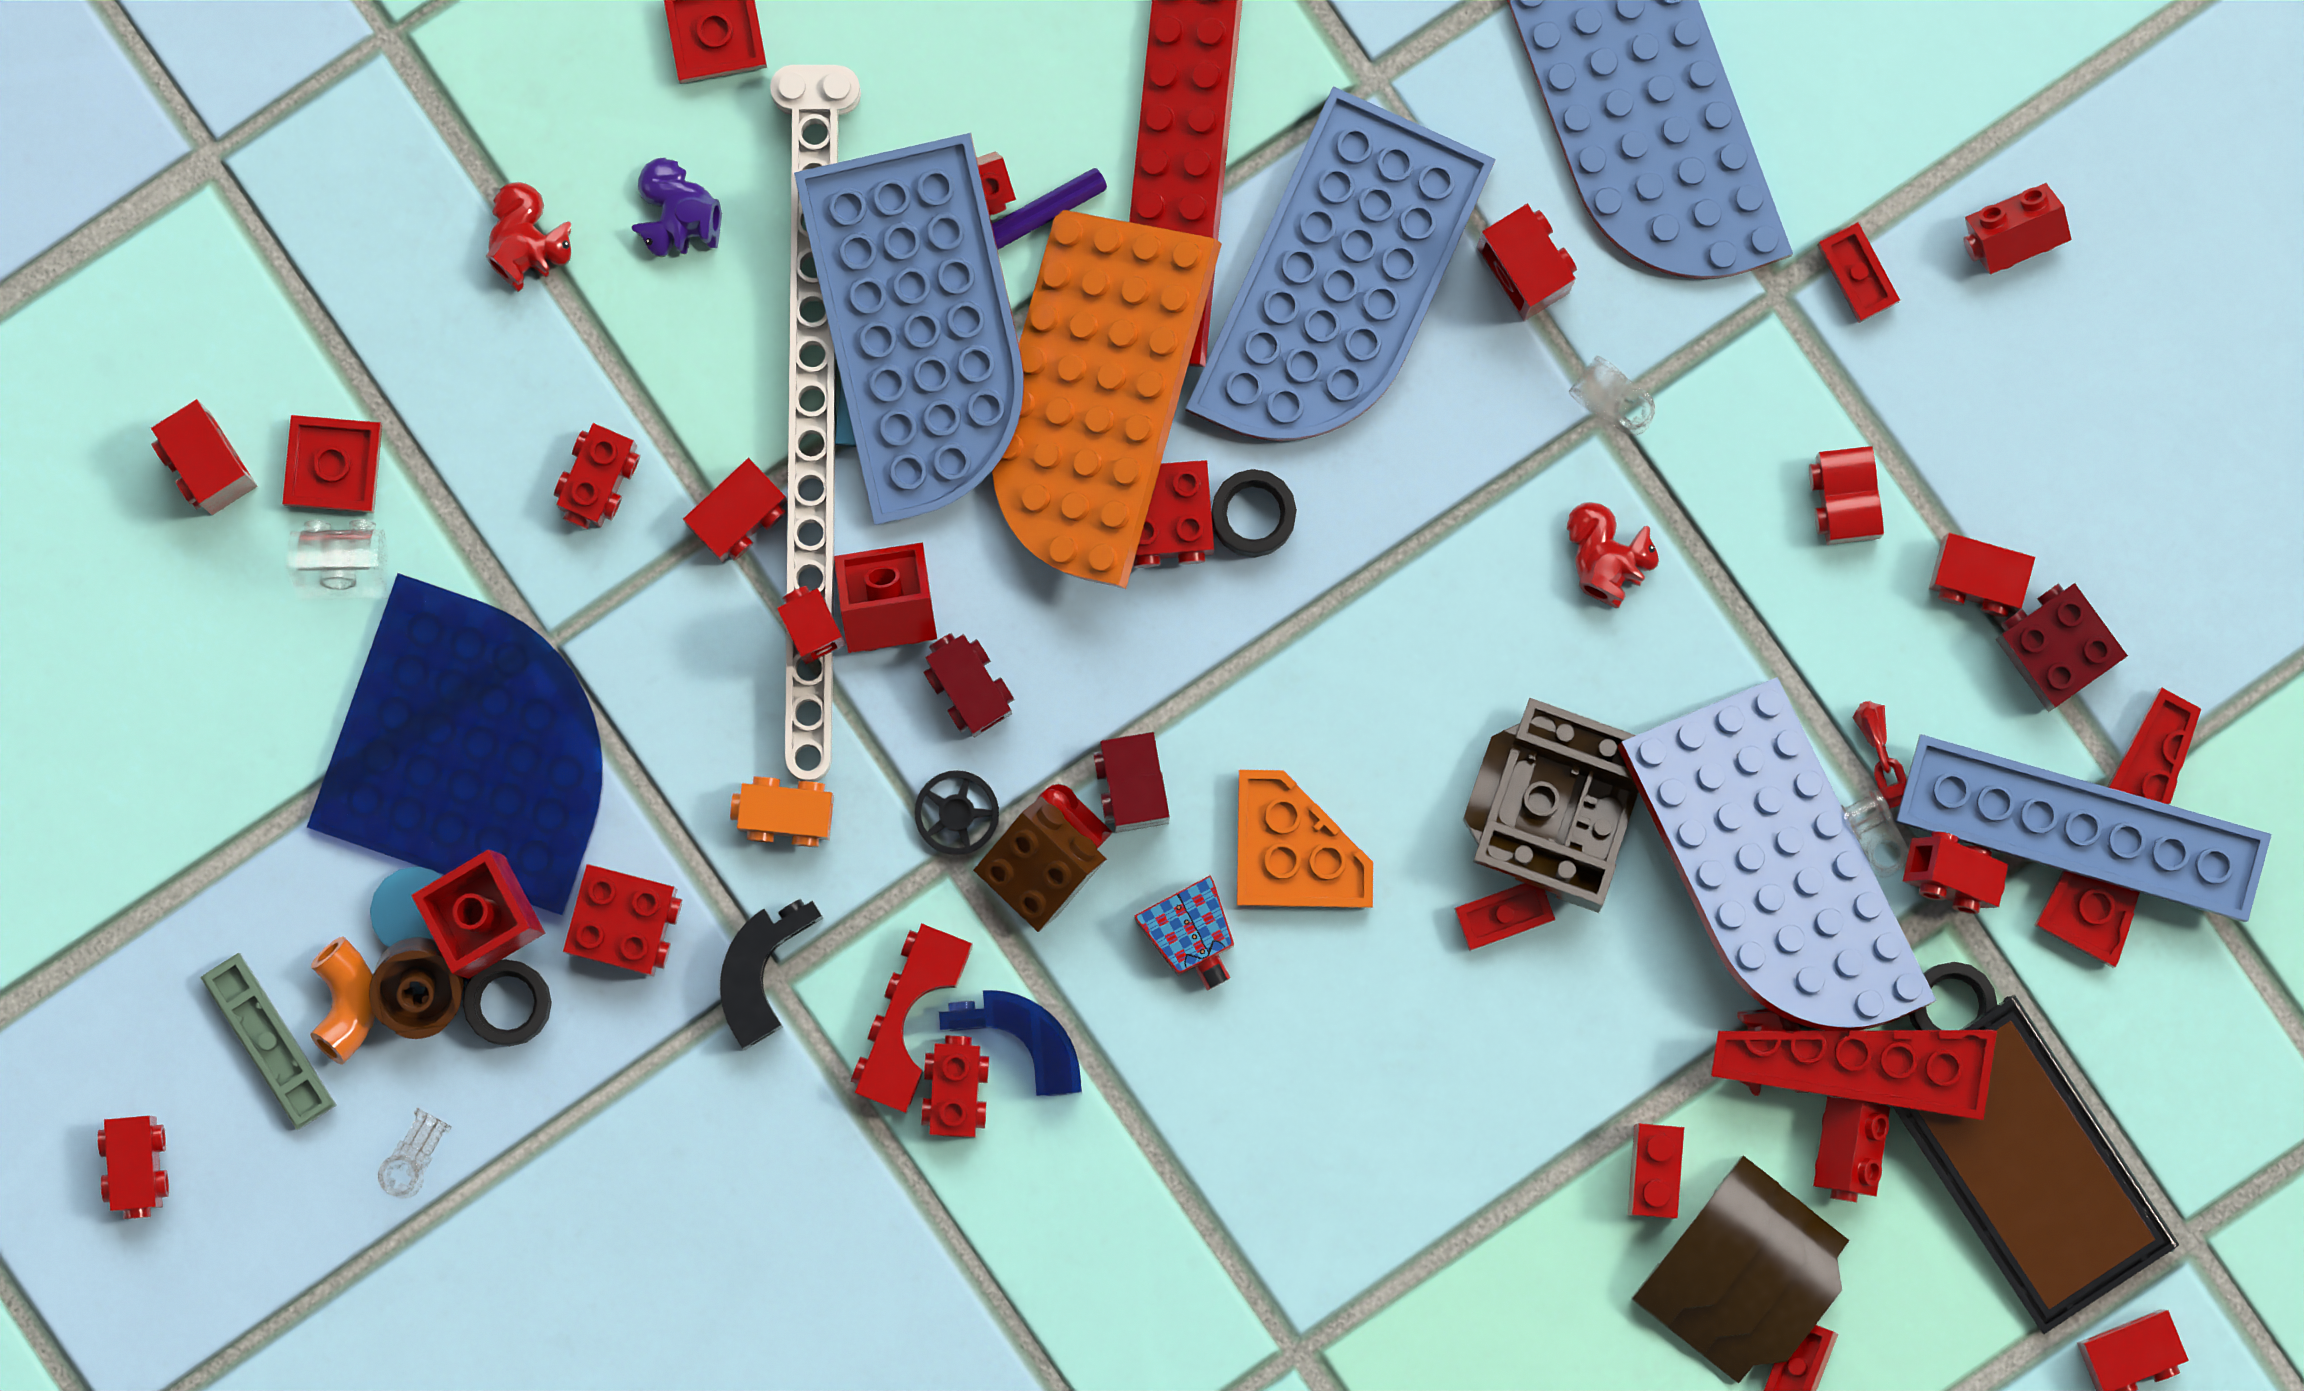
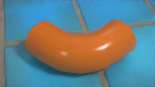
[310,936,375,1064]

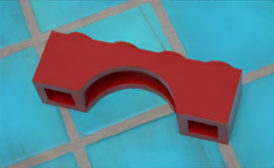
[850,923,973,1114]

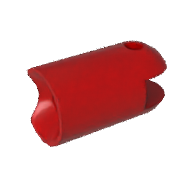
[1036,784,1112,849]

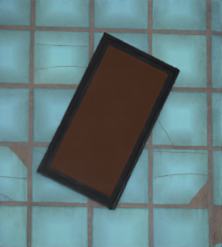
[1892,995,2179,1335]

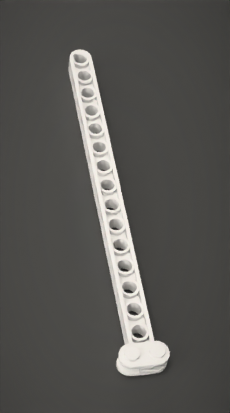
[770,65,861,782]

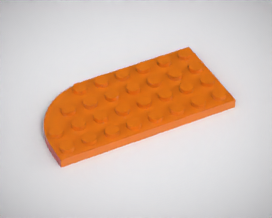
[992,210,1222,589]

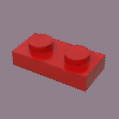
[1817,222,1900,323]
[1454,883,1555,951]
[1764,1325,1838,1391]

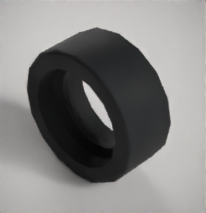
[1211,469,1297,558]
[463,959,552,1047]
[1909,962,1998,1030]

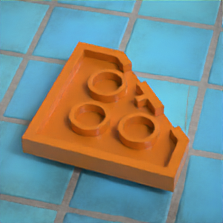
[1237,770,1373,908]

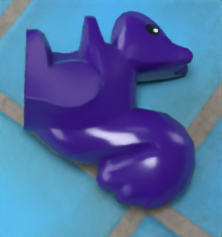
[631,157,722,258]

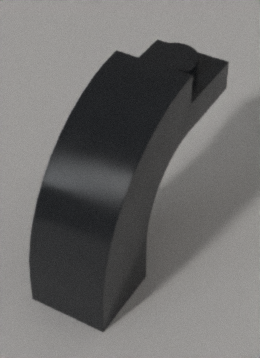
[720,899,824,1050]

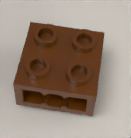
[973,797,1107,932]

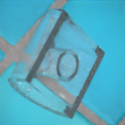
[287,519,388,600]

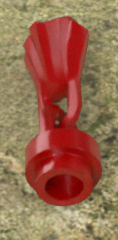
[1852,701,1907,810]

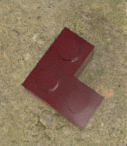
[1093,732,1170,833]

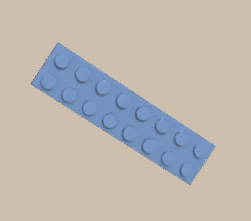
[1895,734,2272,922]

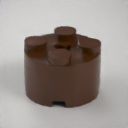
[369,937,464,1039]

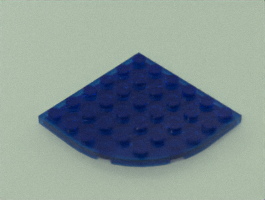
[307,573,604,916]

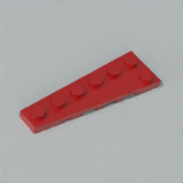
[2034,687,2201,968]
[1711,1030,1997,1120]

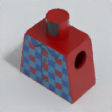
[1134,875,1234,991]

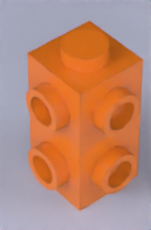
[730,776,834,847]

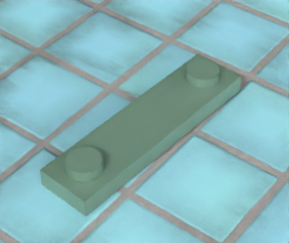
[200,953,337,1130]

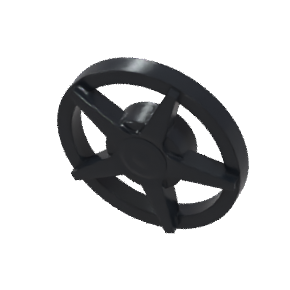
[914,770,999,855]

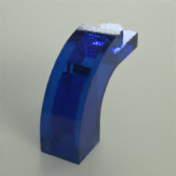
[939,990,1082,1097]

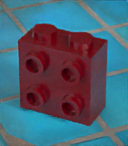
[1995,583,2128,712]

